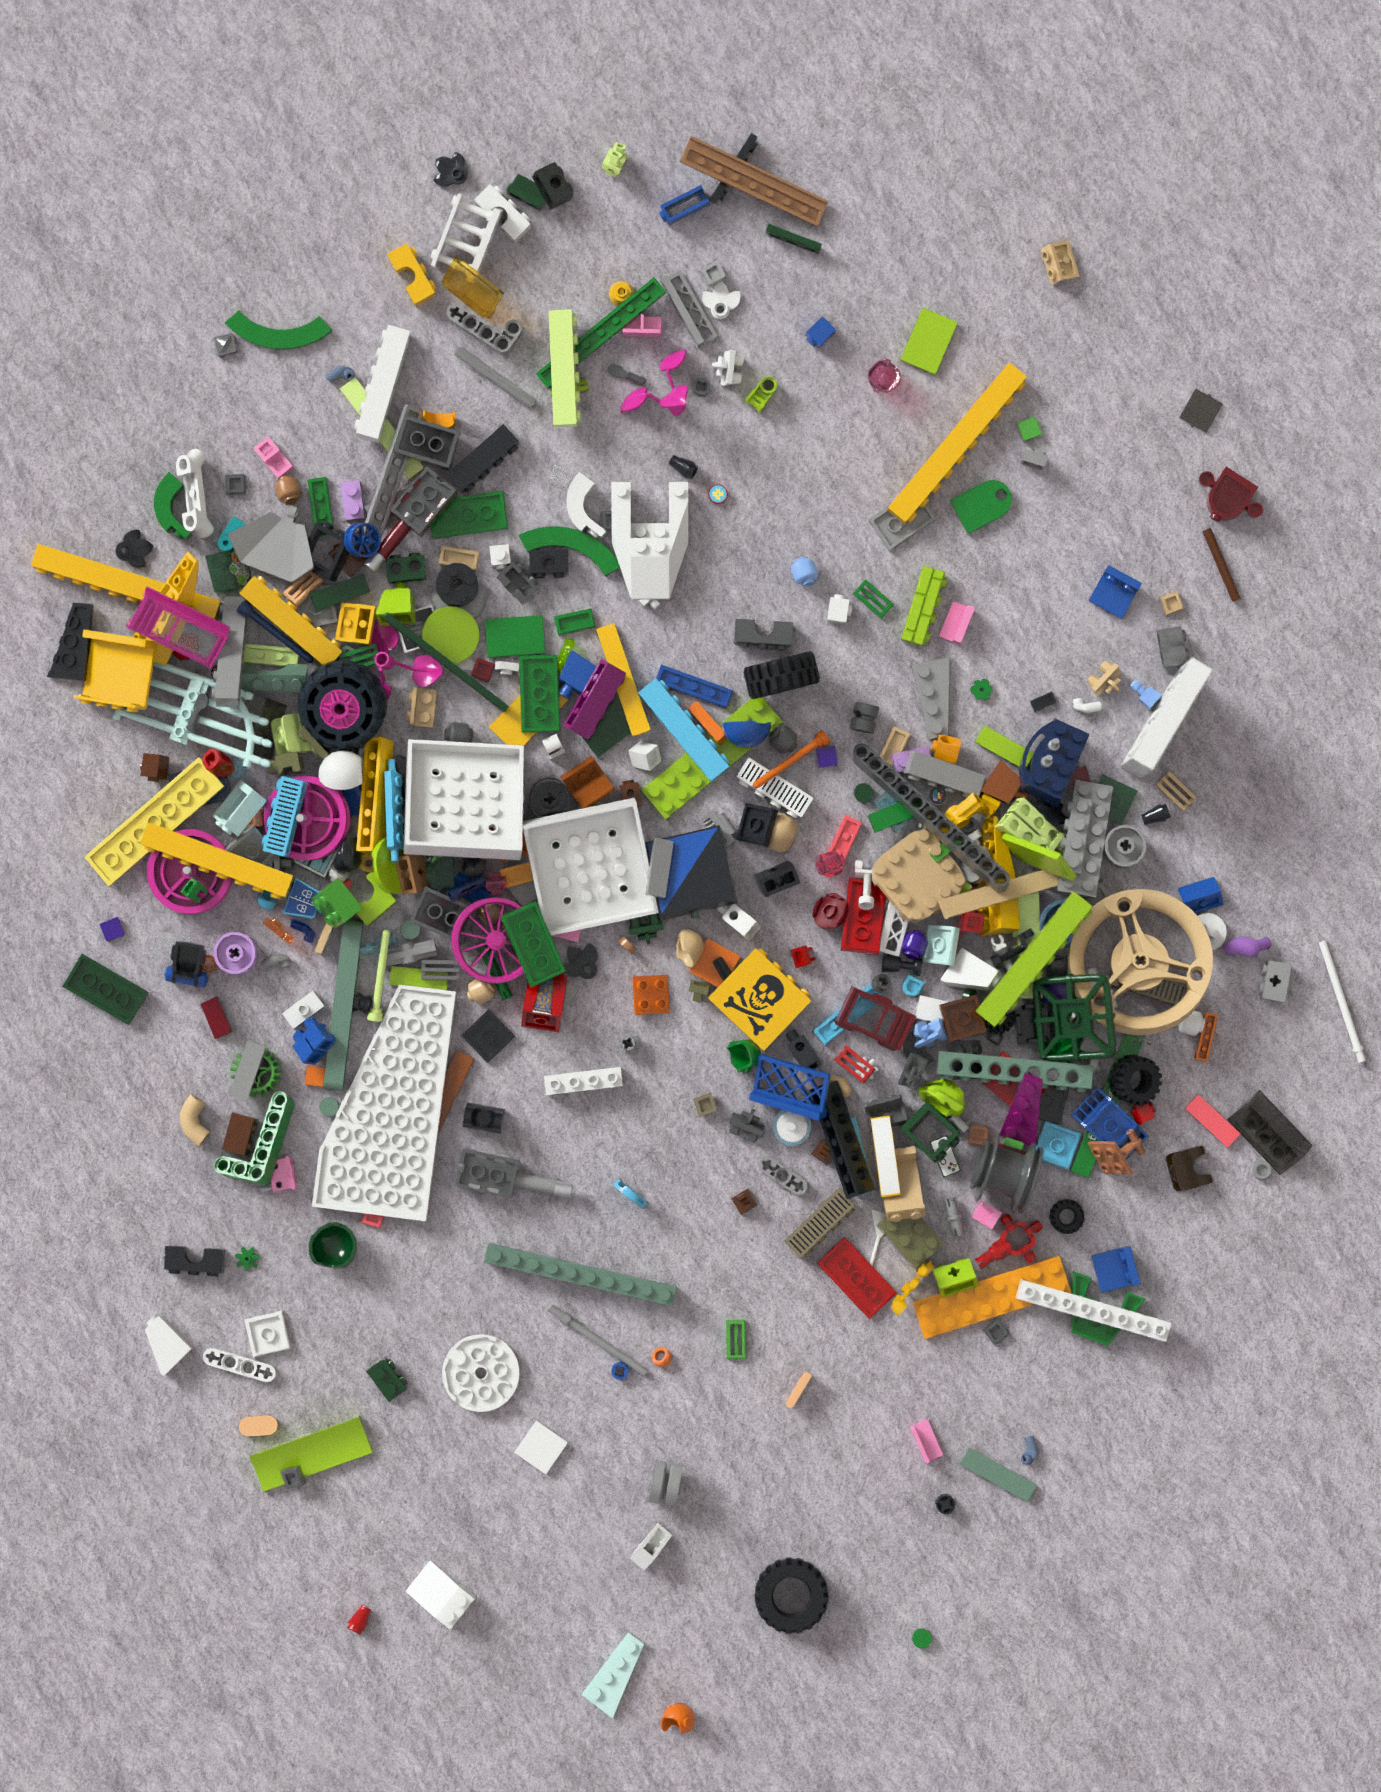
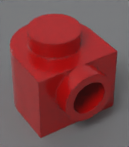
[1131,1102,1156,1125]

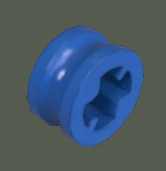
[611,1362,629,1380]

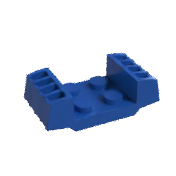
[1070,1087,1149,1160]

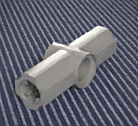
[378,939,438,967]

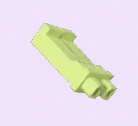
[995,797,1065,853]

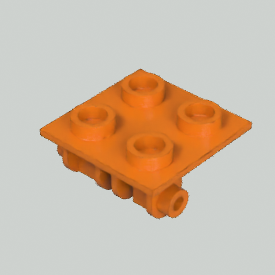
[632,975,670,1015]

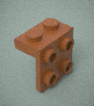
[560,756,615,809]

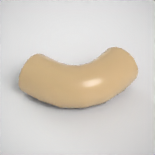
[180,1094,210,1147]

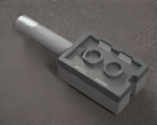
[455,1148,573,1198]

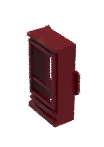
[835,986,916,1051]

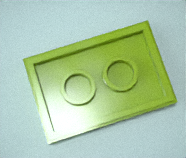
[900,308,958,375]

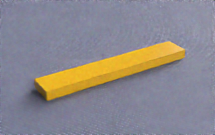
[596,623,651,737]

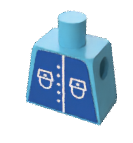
[283,879,322,919]

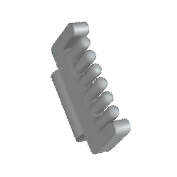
[701,811,736,848]

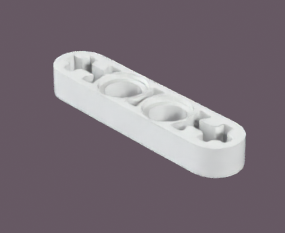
[203,1348,276,1382]

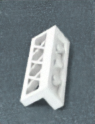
[879,897,908,957]

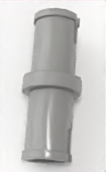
[944,1196,965,1237]

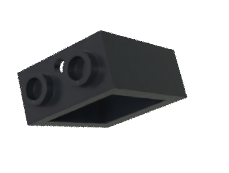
[308,521,349,581]

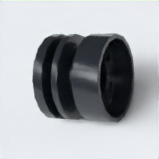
[529,777,570,818]

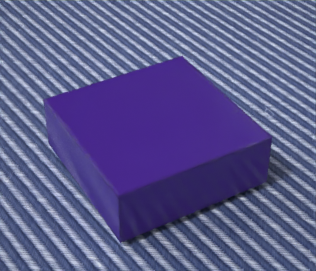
[816,746,838,768]
[100,917,125,942]

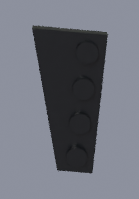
[47,603,94,681]

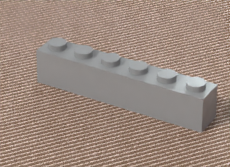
[212,596,248,708]

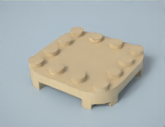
[871,829,965,923]

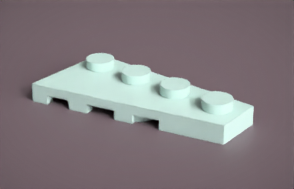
[582,1632,644,1718]

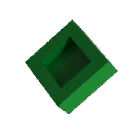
[181,877,208,903]

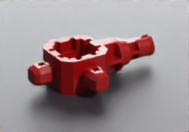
[974,1213,1043,1269]

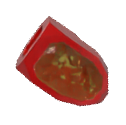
[202,749,235,777]

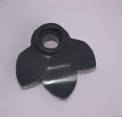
[433,152,468,187]
[115,530,153,568]
[1035,799,1068,826]
[564,943,598,979]

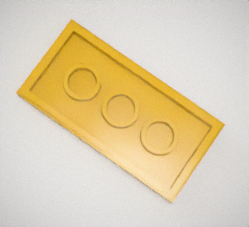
[489,689,570,746]

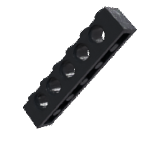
[809,1080,875,1199]

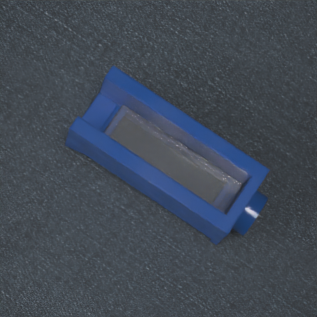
[659,185,710,226]

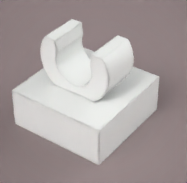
[639,599,660,610]

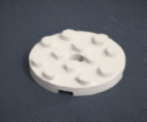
[442,1334,520,1412]

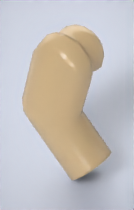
[829,1074,851,1098]

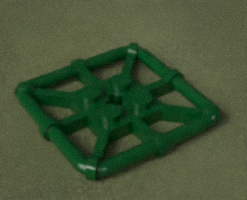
[1032,973,1116,1062]

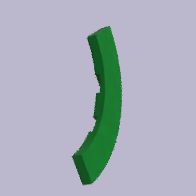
[224,310,332,350]
[518,526,620,576]

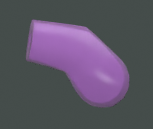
[1223,936,1272,957]

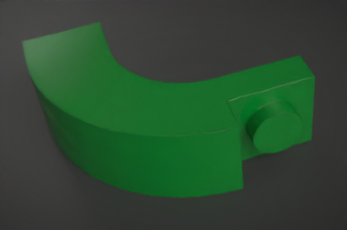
[154,472,192,541]

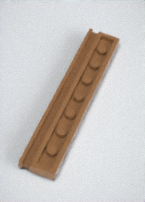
[679,136,828,227]

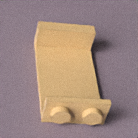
[883,1146,925,1222]

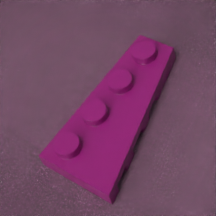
[1000,1073,1043,1146]

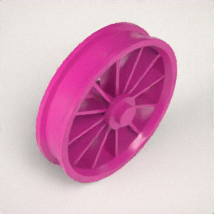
[451,898,524,983]

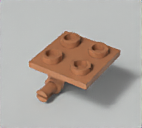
[1087,1129,1146,1175]

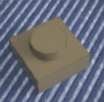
[693,1093,718,1117]

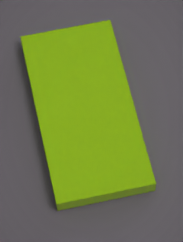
[1001,833,1076,881]

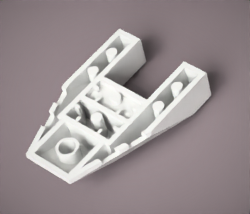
[611,482,688,600]

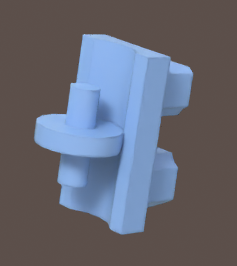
[914,1018,948,1049]

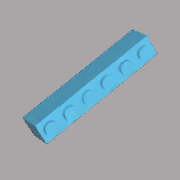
[638,678,729,783]

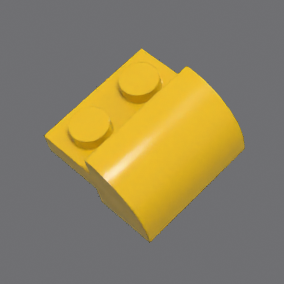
[335,603,377,646]

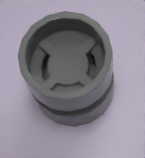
[849,702,879,734]

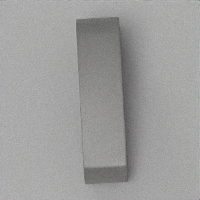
[446,304,522,355]

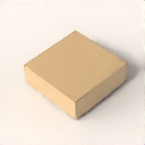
[1159,591,1184,616]

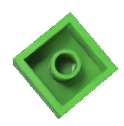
[311,878,362,929]

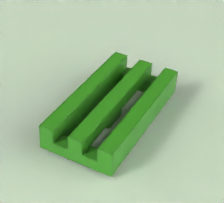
[726,1320,746,1359]

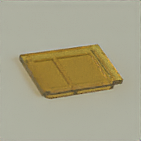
[441,255,504,319]

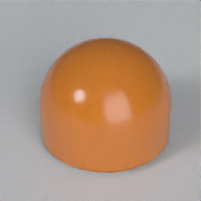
[652,1347,672,1367]

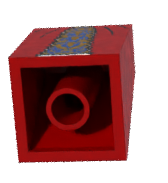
[521,973,568,1033]

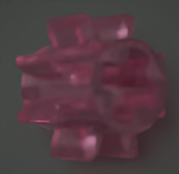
[486,872,507,896]

